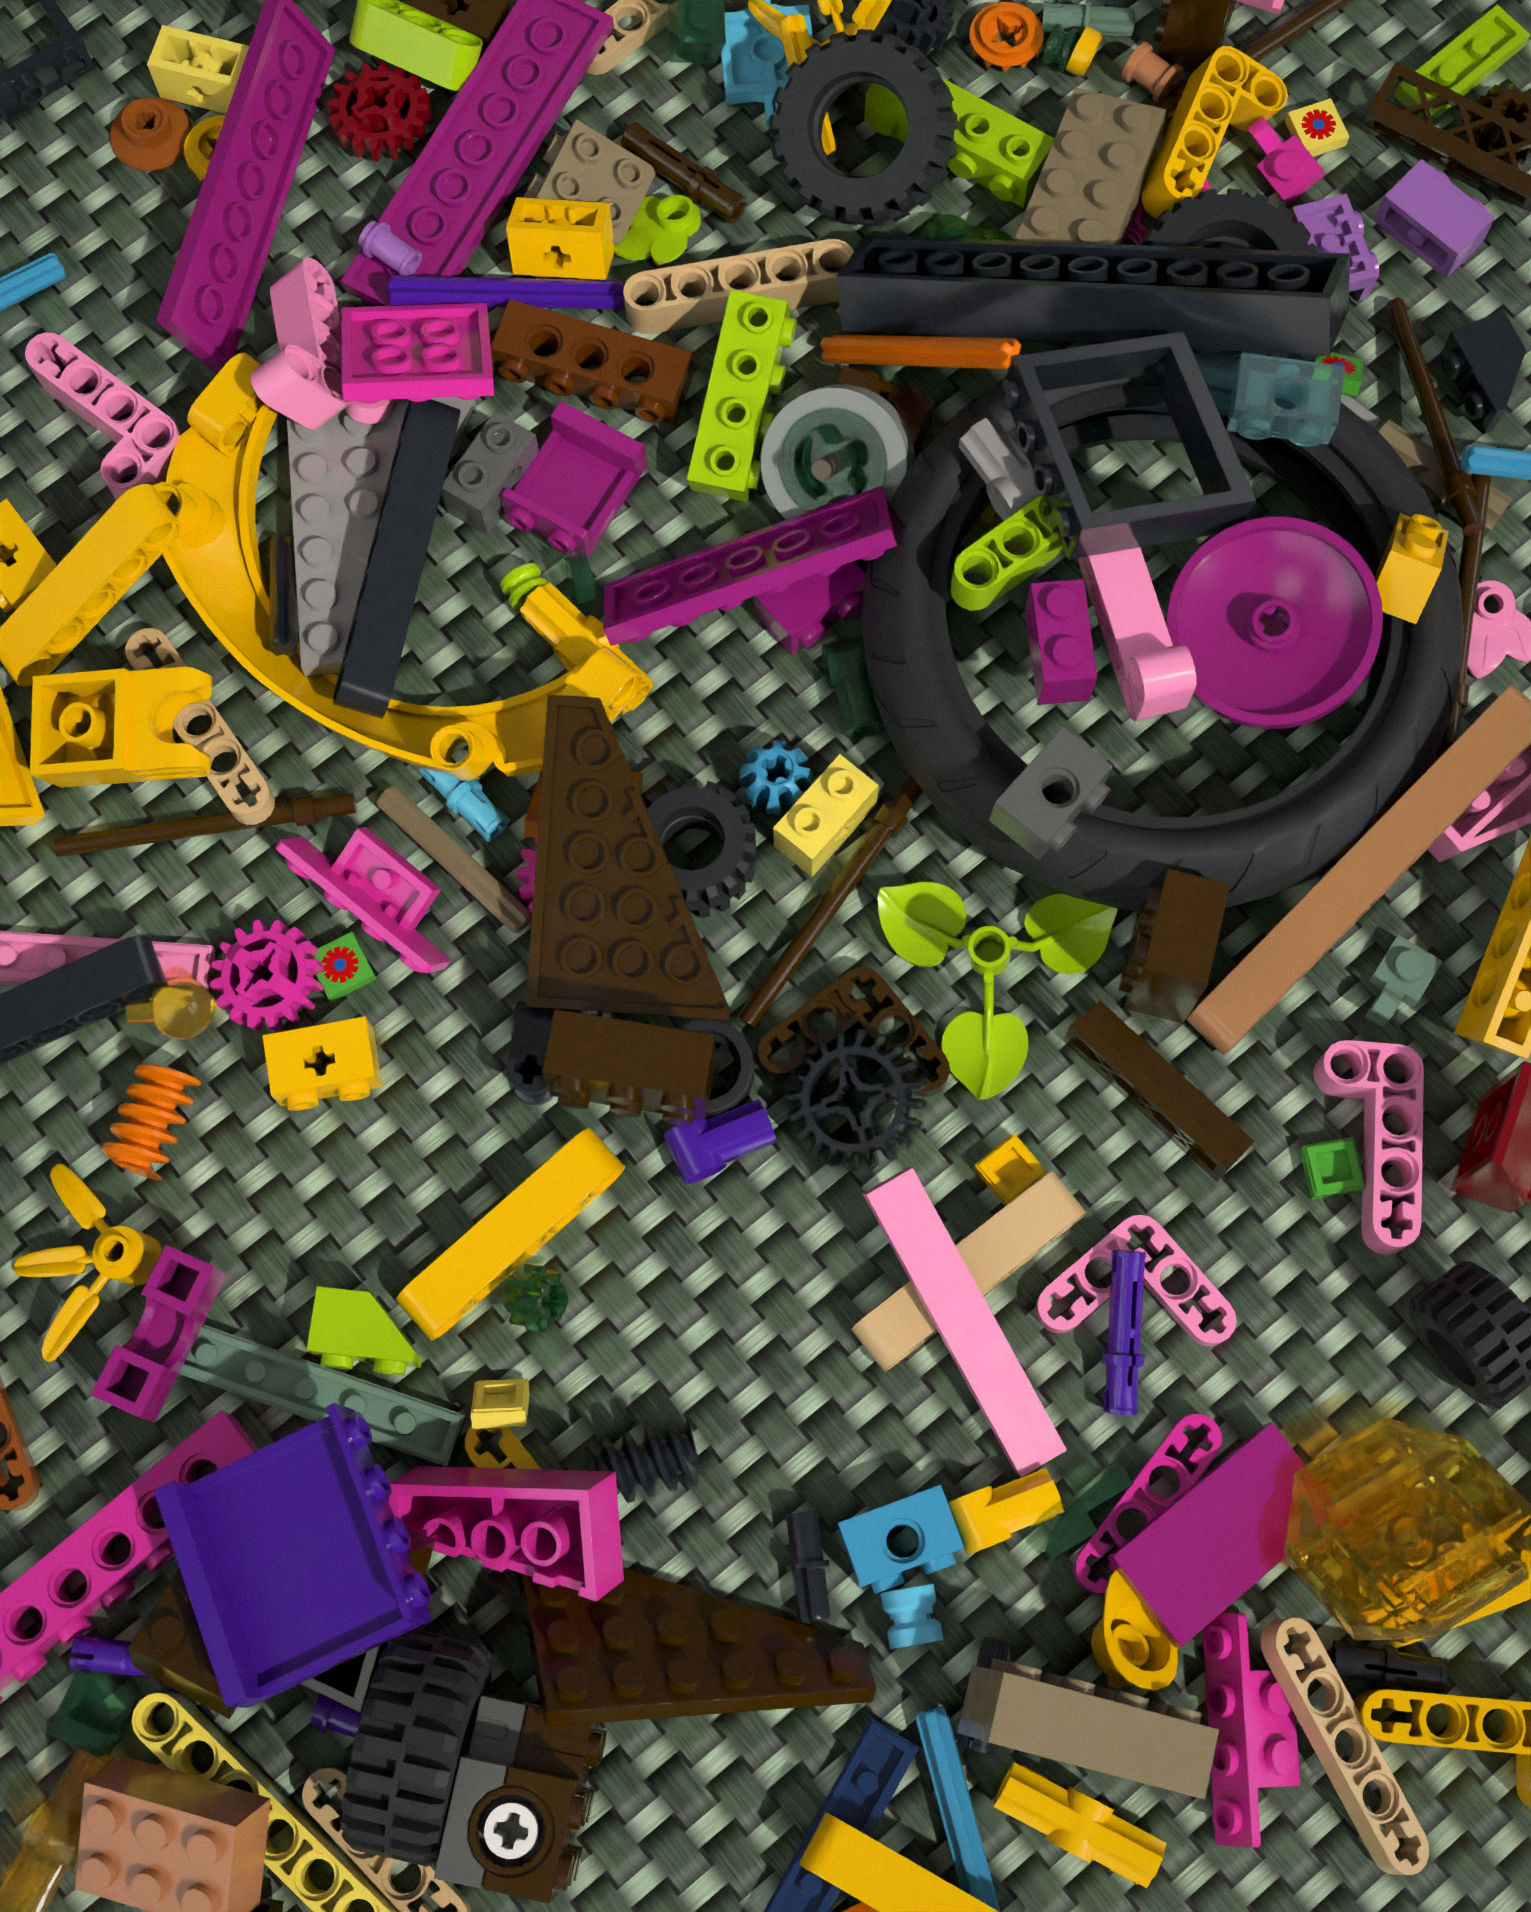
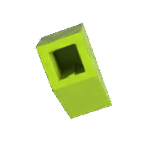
[307,1286,422,1375]

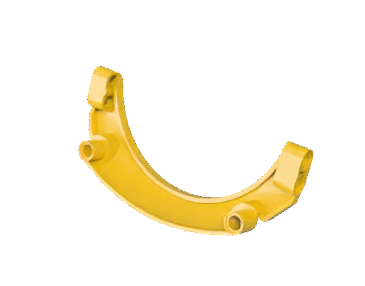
[153,353,643,781]

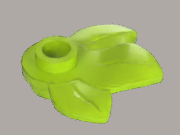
[614,195,701,265]

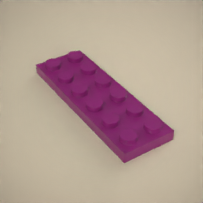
[603,486,897,646]

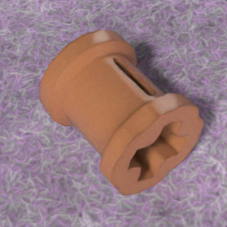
[1121,42,1184,104]

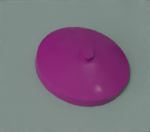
[1167,517,1383,729]

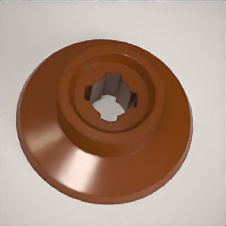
[109,97,192,171]

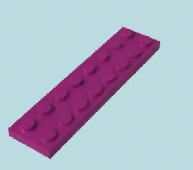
[156,0,335,372]
[340,0,614,306]

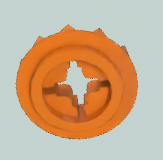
[969,2,1044,73]

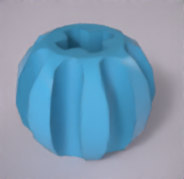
[738,740,814,816]

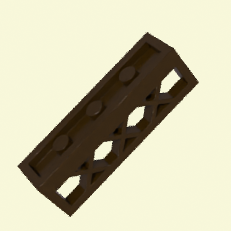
[1365,62,1531,212]
[1063,1001,1255,1182]

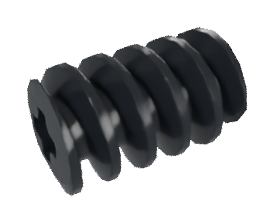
[583,1416,701,1503]

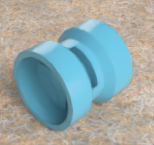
[880,1584,944,1649]

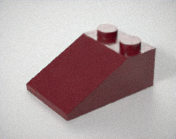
[1450,1061,1531,1213]

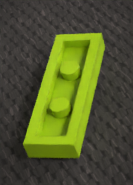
[1394,5,1530,121]

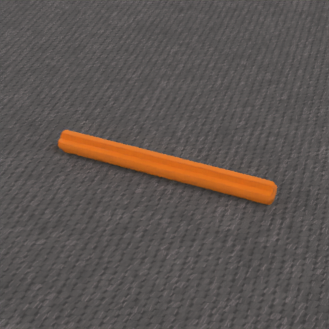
[819,335,1021,369]

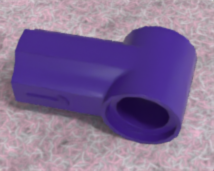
[664,1099,776,1184]

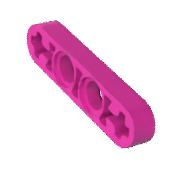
[1073,1414,1222,1594]

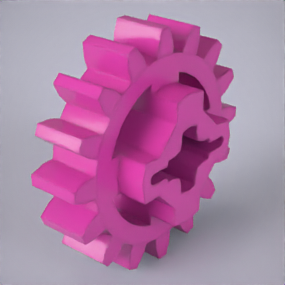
[210,920,325,1032]

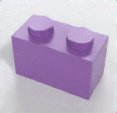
[1374,159,1495,279]

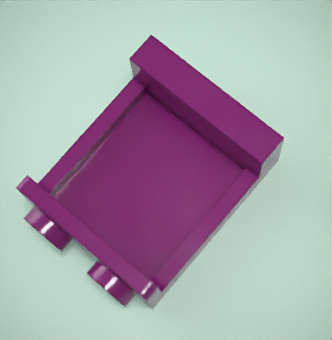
[500,401,647,559]

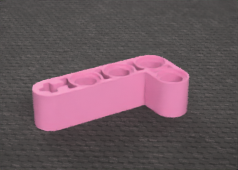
[251,257,352,430]
[25,332,181,501]
[1078,547,1197,722]
[1313,1040,1424,1255]

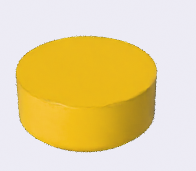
[1066,26,1103,77]

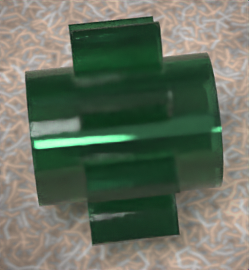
[502,1263,568,1332]

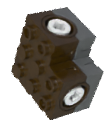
[434,1694,607,1904]

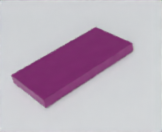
[1107,1422,1340,1648]

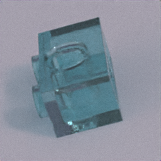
[1226,352,1345,447]

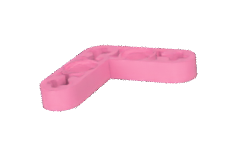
[1035,1215,1237,1347]

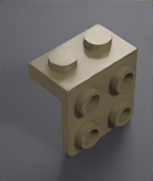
[523,119,655,246]

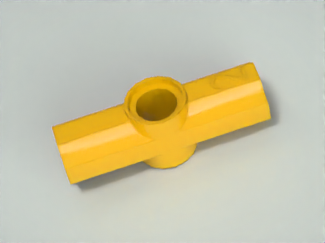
[520,582,653,715]
[992,1762,1167,1888]

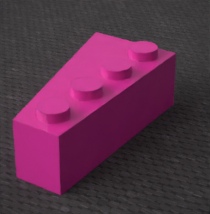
[388,1466,624,1601]

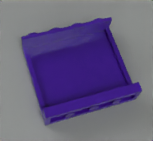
[154,1403,432,1708]

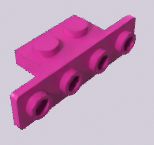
[275,827,451,973]
[1202,1613,1300,1848]

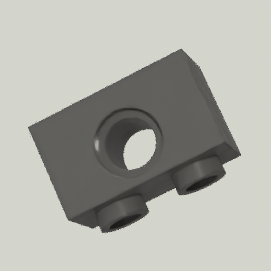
[442,411,539,536]
[989,727,1113,860]

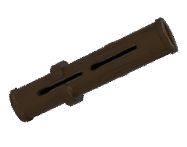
[620,122,747,224]

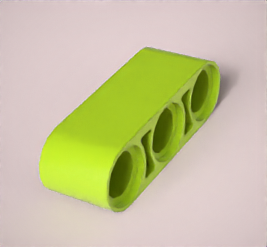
[349,0,483,91]
[950,496,1065,611]

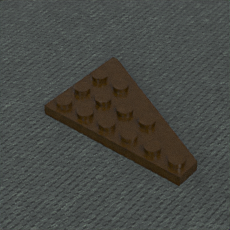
[526,695,731,1020]
[516,1567,877,1727]

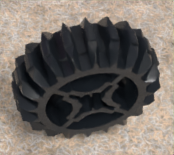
[786,1029,929,1171]

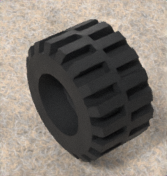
[646,779,756,918]
[1408,1260,1531,1410]

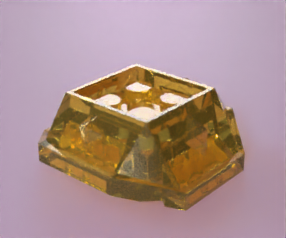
[1284,1417,1531,1643]

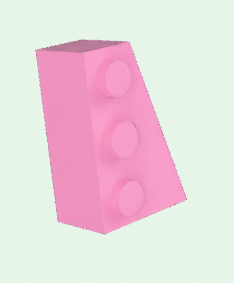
[1428,744,1531,863]

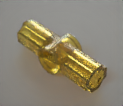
[0,1744,116,1912]

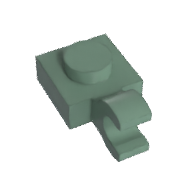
[1364,934,1443,1029]

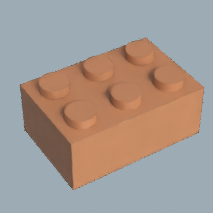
[75,1755,271,1912]

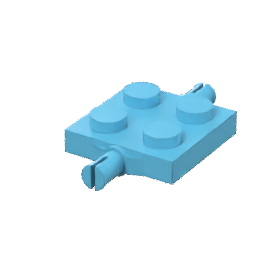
[717,0,813,127]

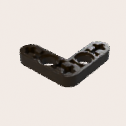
[758,967,950,1097]

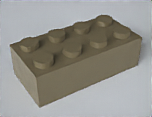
[1014,87,1166,245]
[957,1658,1219,1800]

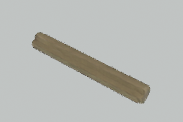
[377,785,532,934]

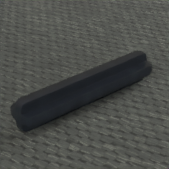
[270,535,298,656]

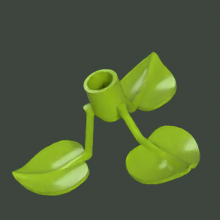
[878,882,1117,1100]

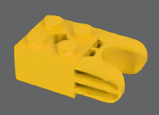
[30,667,212,788]

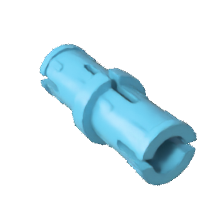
[418,762,510,842]

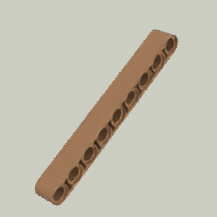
[1186,684,1531,1056]

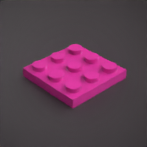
[341,303,494,404]

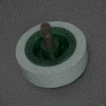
[761,384,915,520]

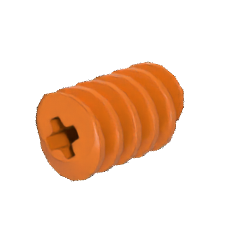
[101,1064,201,1180]

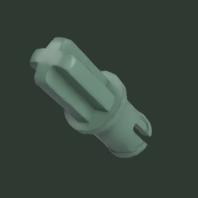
[1042,0,1135,37]

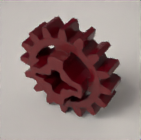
[328,60,432,162]

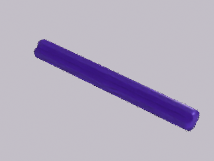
[388,276,625,309]

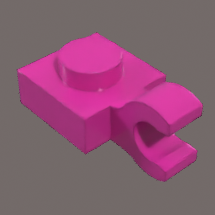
[1247,116,1325,206]

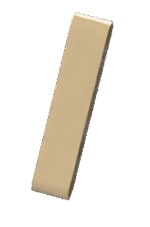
[623,239,854,334]
[851,1171,1087,1372]

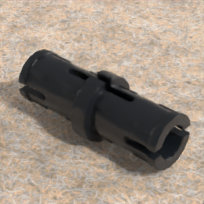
[1329,1640,1448,1694]

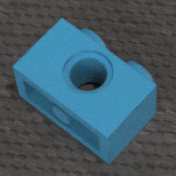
[837,1485,964,1594]

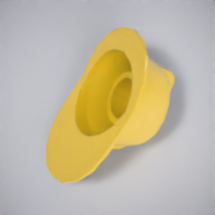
[1091,1570,1178,1691]

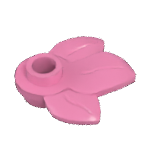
[1467,580,1531,679]

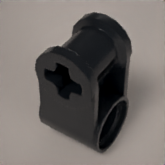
[507,1001,571,1106]

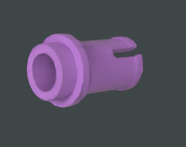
[358,221,422,276]

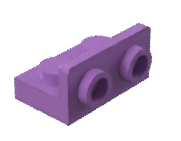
[1291,194,1379,301]

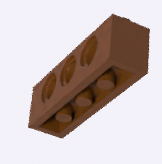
[491,299,694,425]

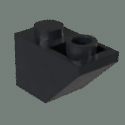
[1440,310,1526,434]

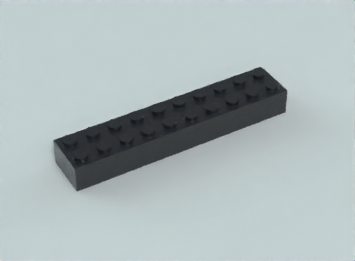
[836,235,1350,360]

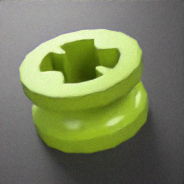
[500,563,548,609]

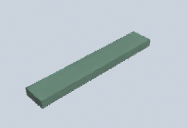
[179,1325,467,1467]

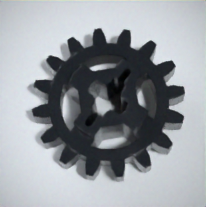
[853,0,954,55]

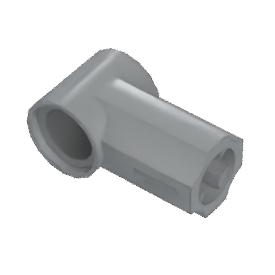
[959,417,1039,521]

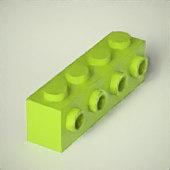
[864,77,1054,208]
[687,289,797,502]

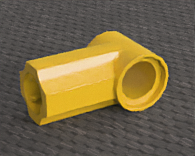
[948,1468,1064,1555]

